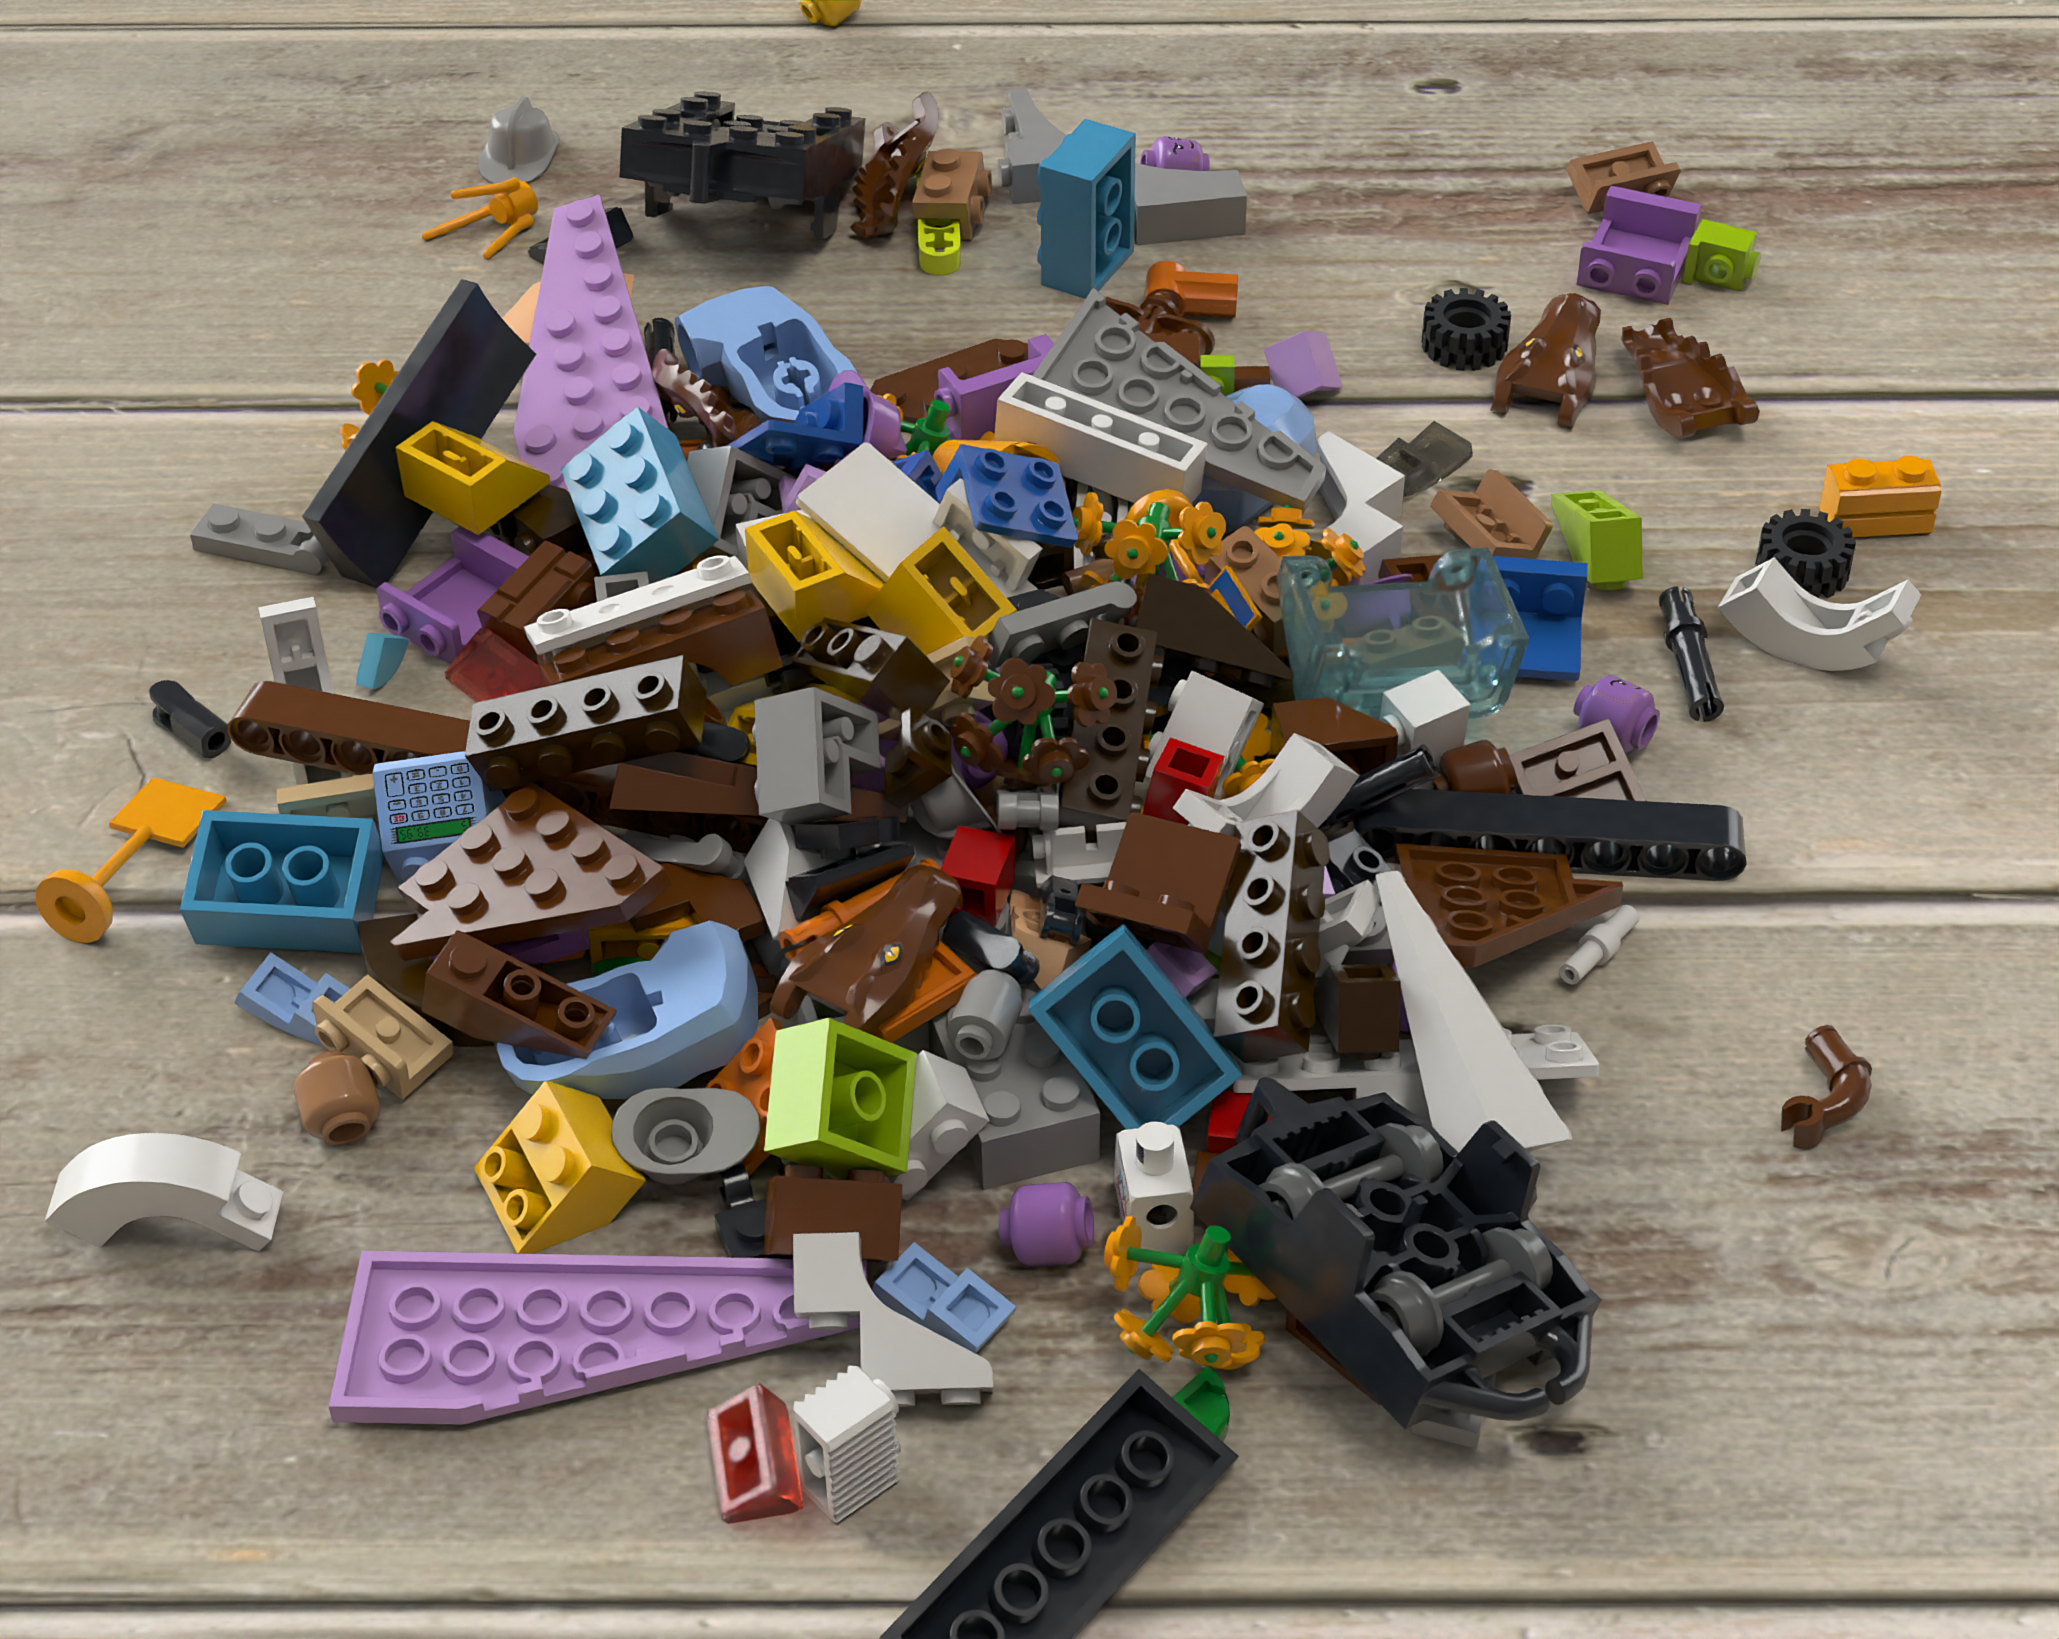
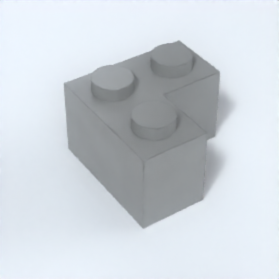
[687,446,797,560]
[752,687,880,826]

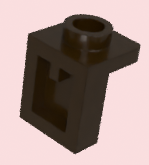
[885,707,952,809]

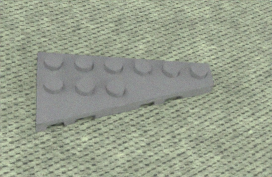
[1032,288,1326,515]

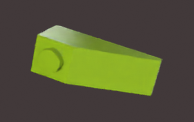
[1551,490,1643,590]

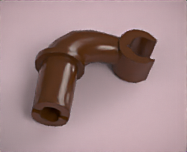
[1781,1025,1872,1149]

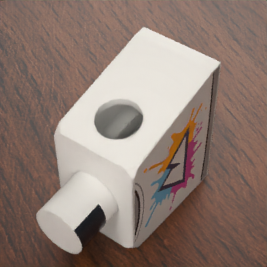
[1113,1122,1194,1275]

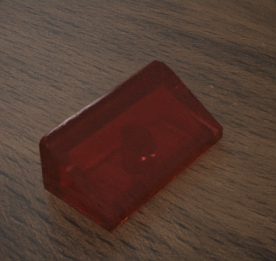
[445,626,545,702]
[706,1383,803,1524]

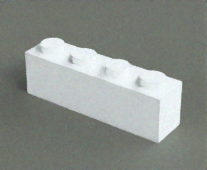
[994,372,1208,503]

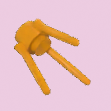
[422,177,538,259]

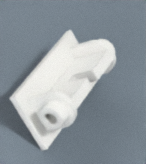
[1032,822,1126,888]

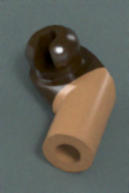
[1062,534,1114,596]

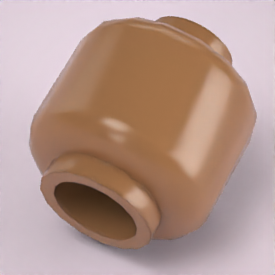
[294,1051,380,1145]

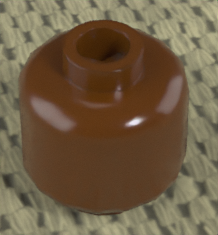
[1431,740,1518,794]

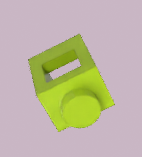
[1683,219,1761,291]

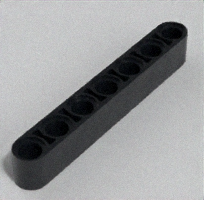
[1353,789,1747,881]

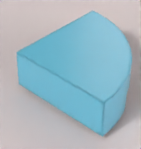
[356,632,409,689]

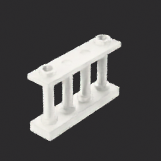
[524,555,780,713]

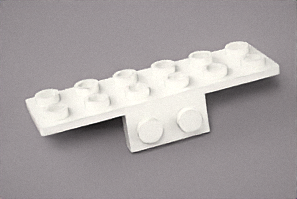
[796,442,1042,674]
[1229,1025,1599,1126]

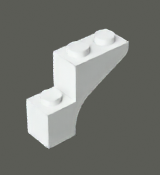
[1317,431,1405,589]
[793,1232,993,1407]

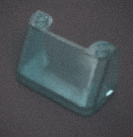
[1277,548,1529,720]

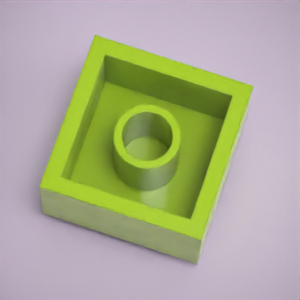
[764,1018,917,1180]

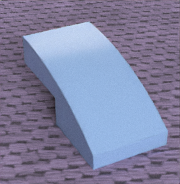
[234,952,350,1047]
[872,1242,1017,1354]

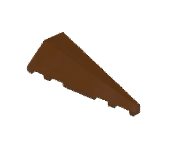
[609,751,909,823]

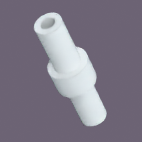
[1559,905,1639,984]

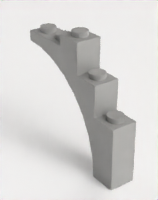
[998,88,1247,245]

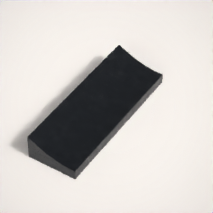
[302,279,536,588]
[879,1369,1239,1639]

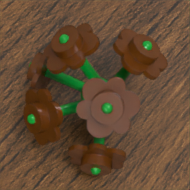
[950,635,1117,790]

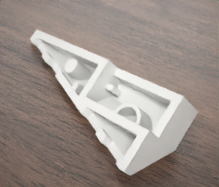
[1376,871,1573,1152]

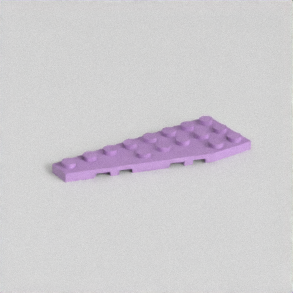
[513,195,669,492]
[328,1251,868,1425]

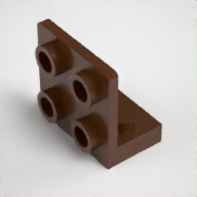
[1075,812,1242,954]

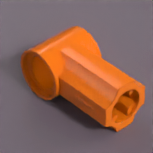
[1143,260,1238,317]

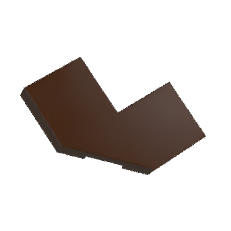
[629,862,767,942]

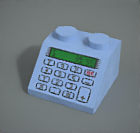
[373,751,506,885]

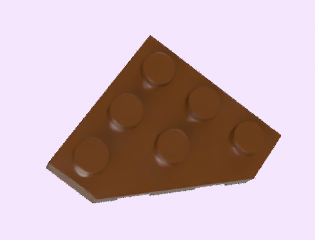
[870,338,1028,424]

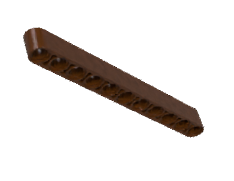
[227,681,769,854]

